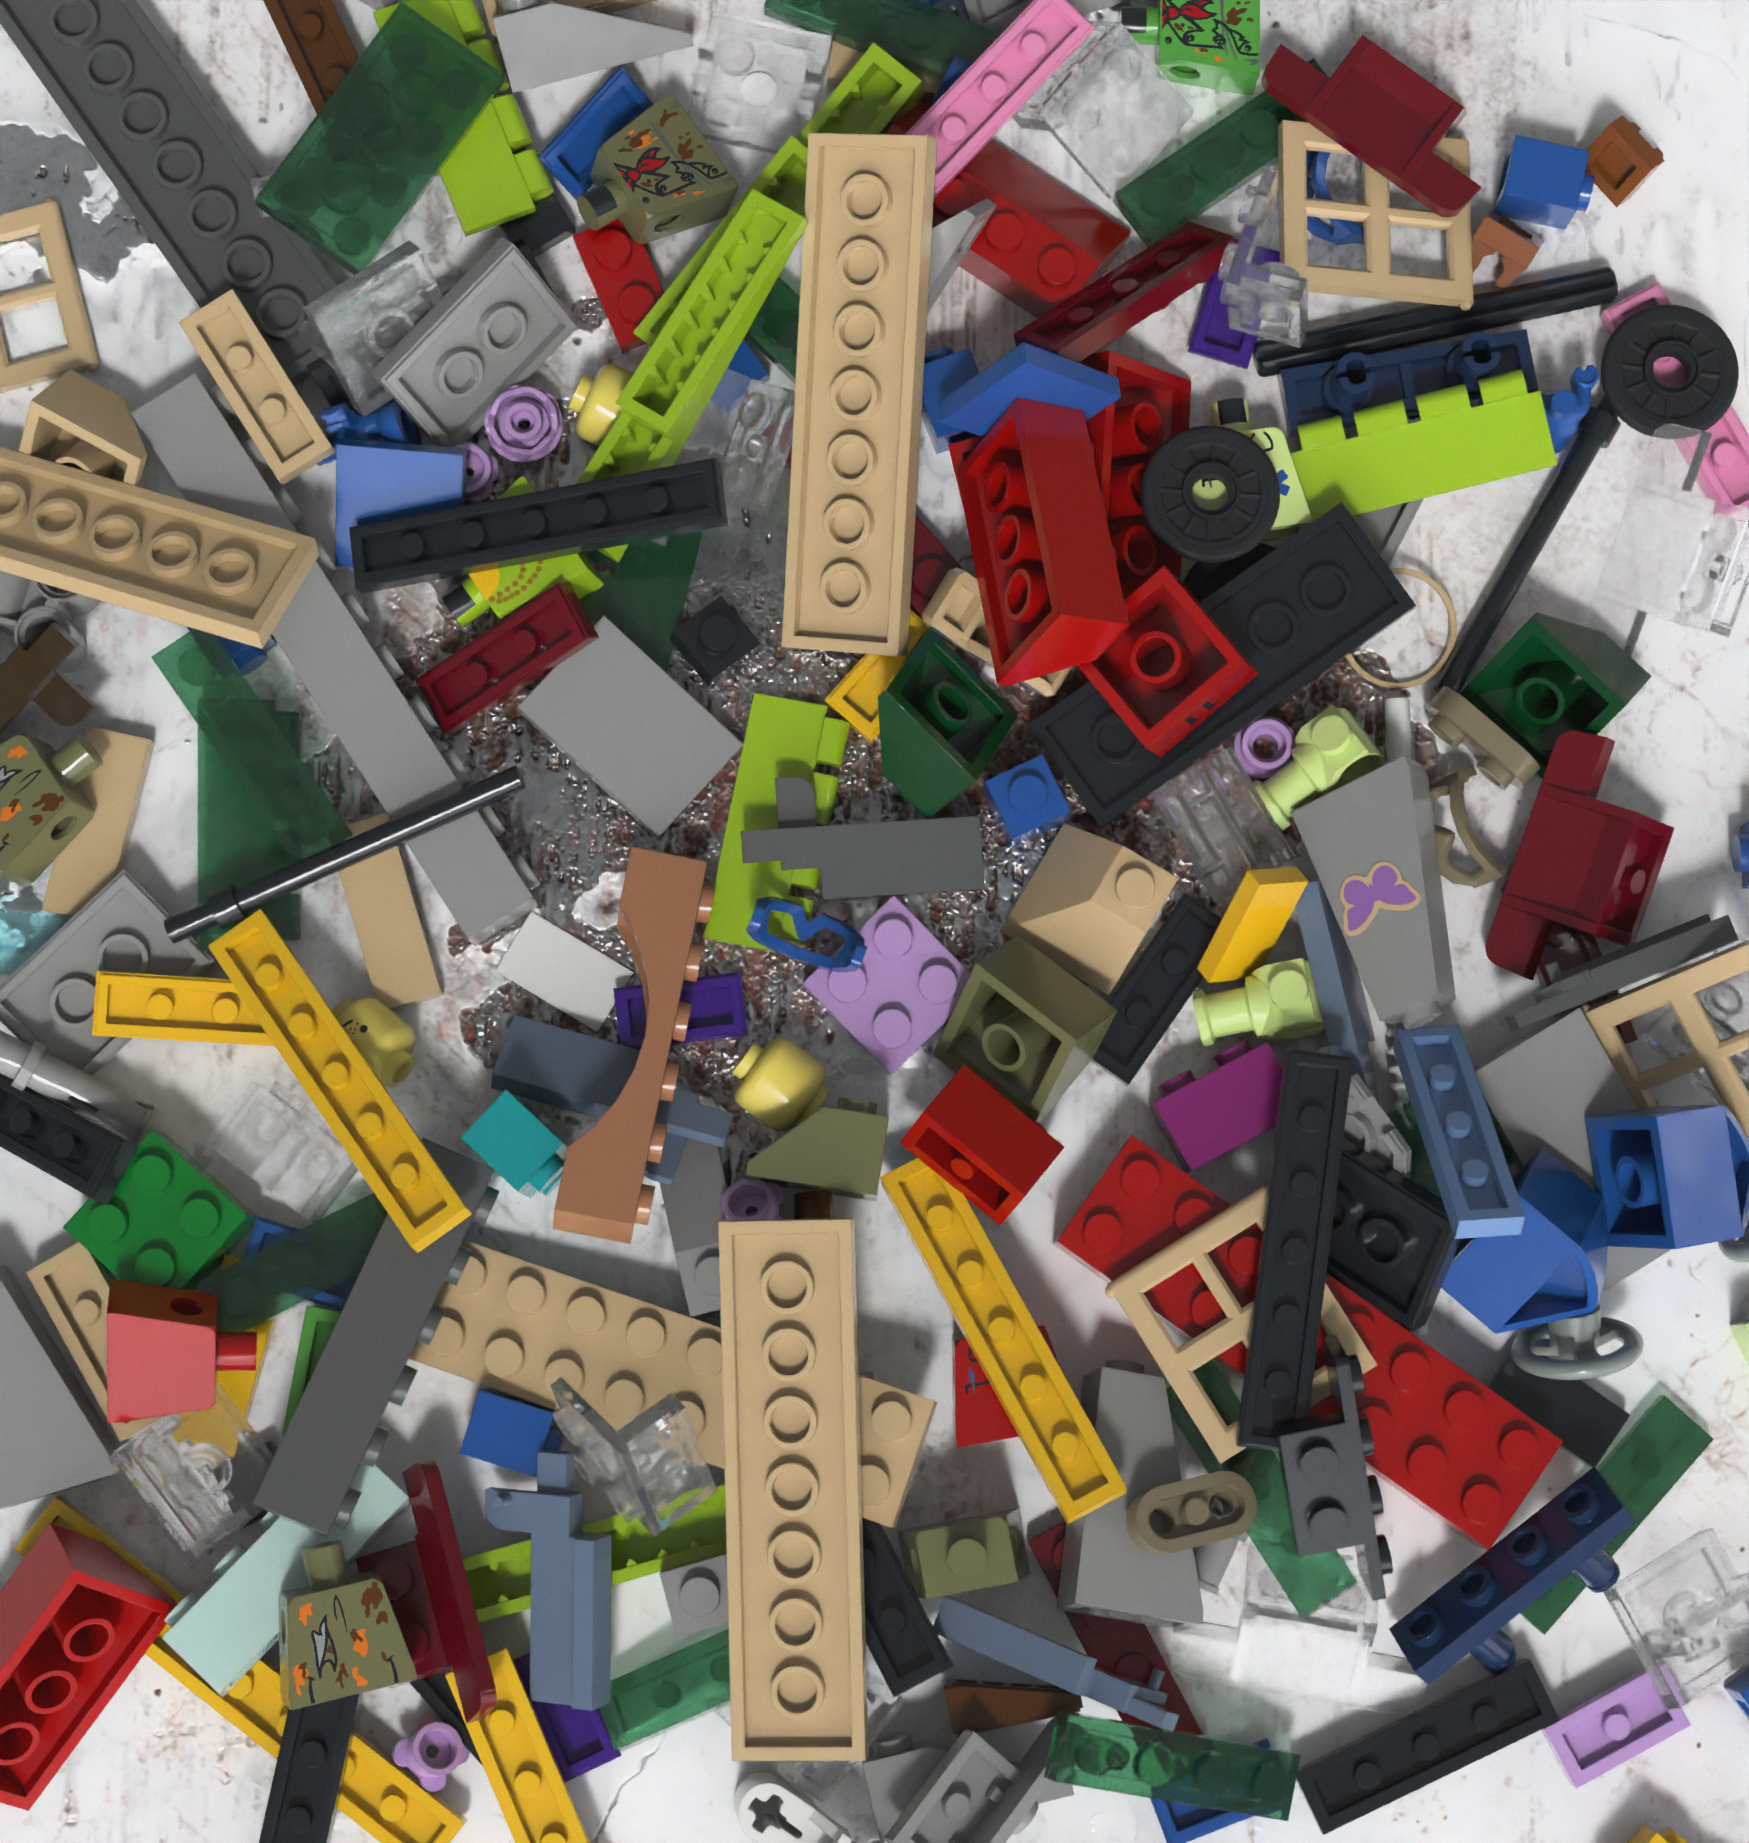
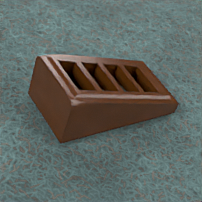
[942,1679,1083,1737]

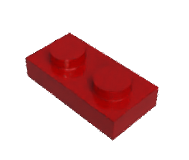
[572,219,665,354]

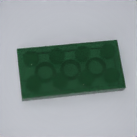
[255,1,506,280]

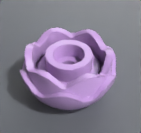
[484,385,563,463]

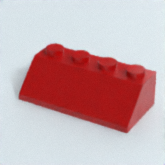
[885,97,1131,318]
[1080,350,1191,599]
[957,398,1129,686]
[0,1523,178,1811]

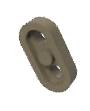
[1426,686,1540,790]
[1126,1471,1257,1556]

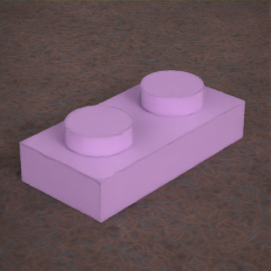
[1541,1664,1691,1788]

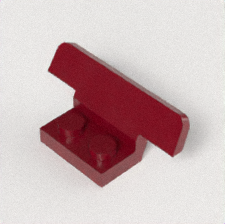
[1261,35,1482,217]
[1485,730,1675,980]
[356,1460,497,1724]

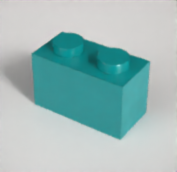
[460,1090,568,1198]

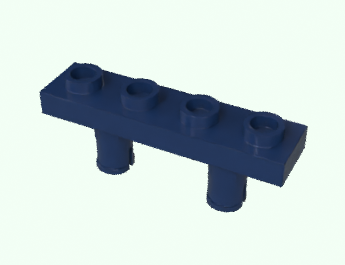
[1277,329,1538,436]
[1389,1467,1636,1685]

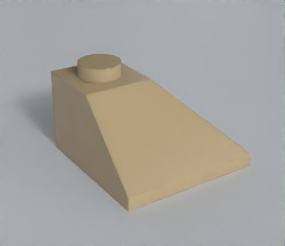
[18,369,148,487]
[999,823,1179,997]

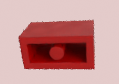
[900,1065,1064,1225]

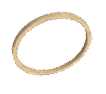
[1346,568,1457,689]

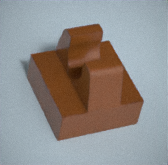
[1585,115,1665,208]
[1472,209,1544,288]

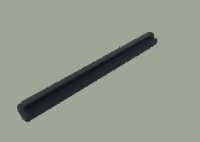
[1252,266,1618,377]

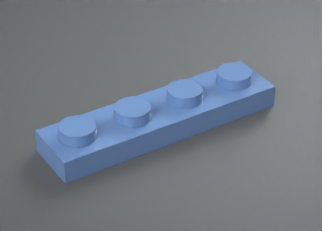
[1393,1025,1525,1239]

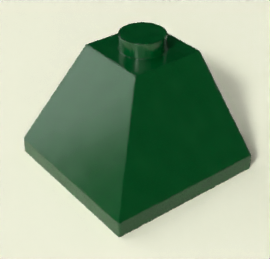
[1459,612,1652,779]
[878,628,1018,819]

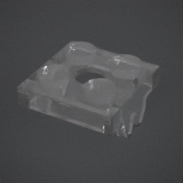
[687,10,832,155]

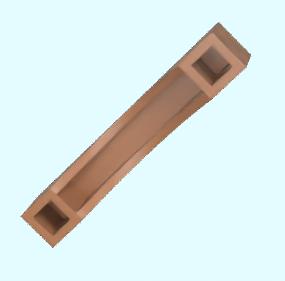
[553,847,716,1244]

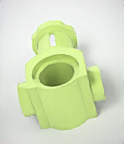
[1249,704,1384,830]
[1193,958,1325,1047]

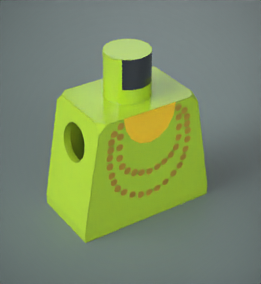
[441,475,605,627]

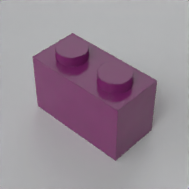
[1149,1039,1283,1174]

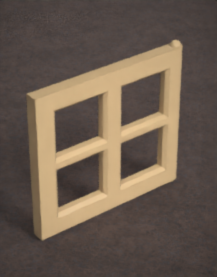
[1278,120,1474,311]
[0,198,99,393]
[1580,940,1749,1137]
[1105,1186,1377,1464]

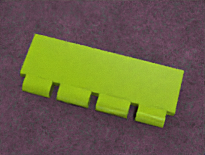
[373,0,554,237]
[1290,369,1557,523]
[703,693,850,953]

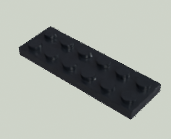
[1028,502,1416,829]

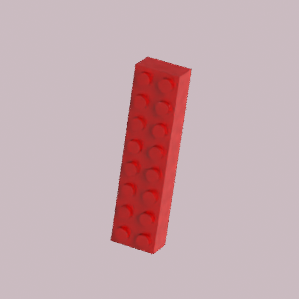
[1053,1135,1563,1550]

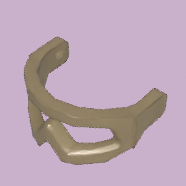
[1429,765,1514,888]

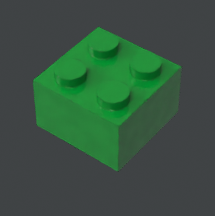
[63,1130,257,1291]

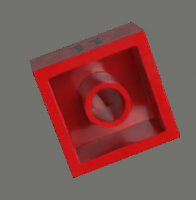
[1078,566,1259,757]

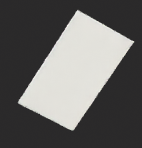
[495,911,634,1032]

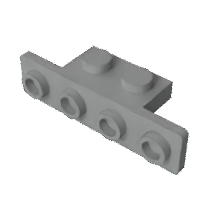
[884,1717,1085,1843]

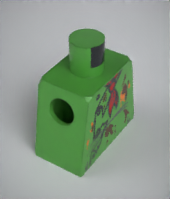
[1119,0,1260,95]

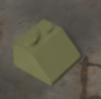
[933,935,1118,1123]
[746,1098,889,1201]

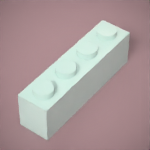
[162,1463,410,1697]

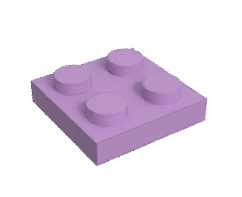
[802,895,971,1077]

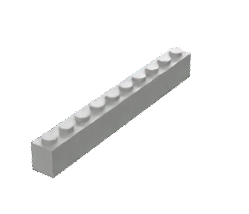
[131,373,540,947]

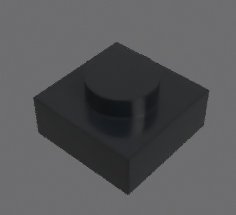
[670,596,761,687]

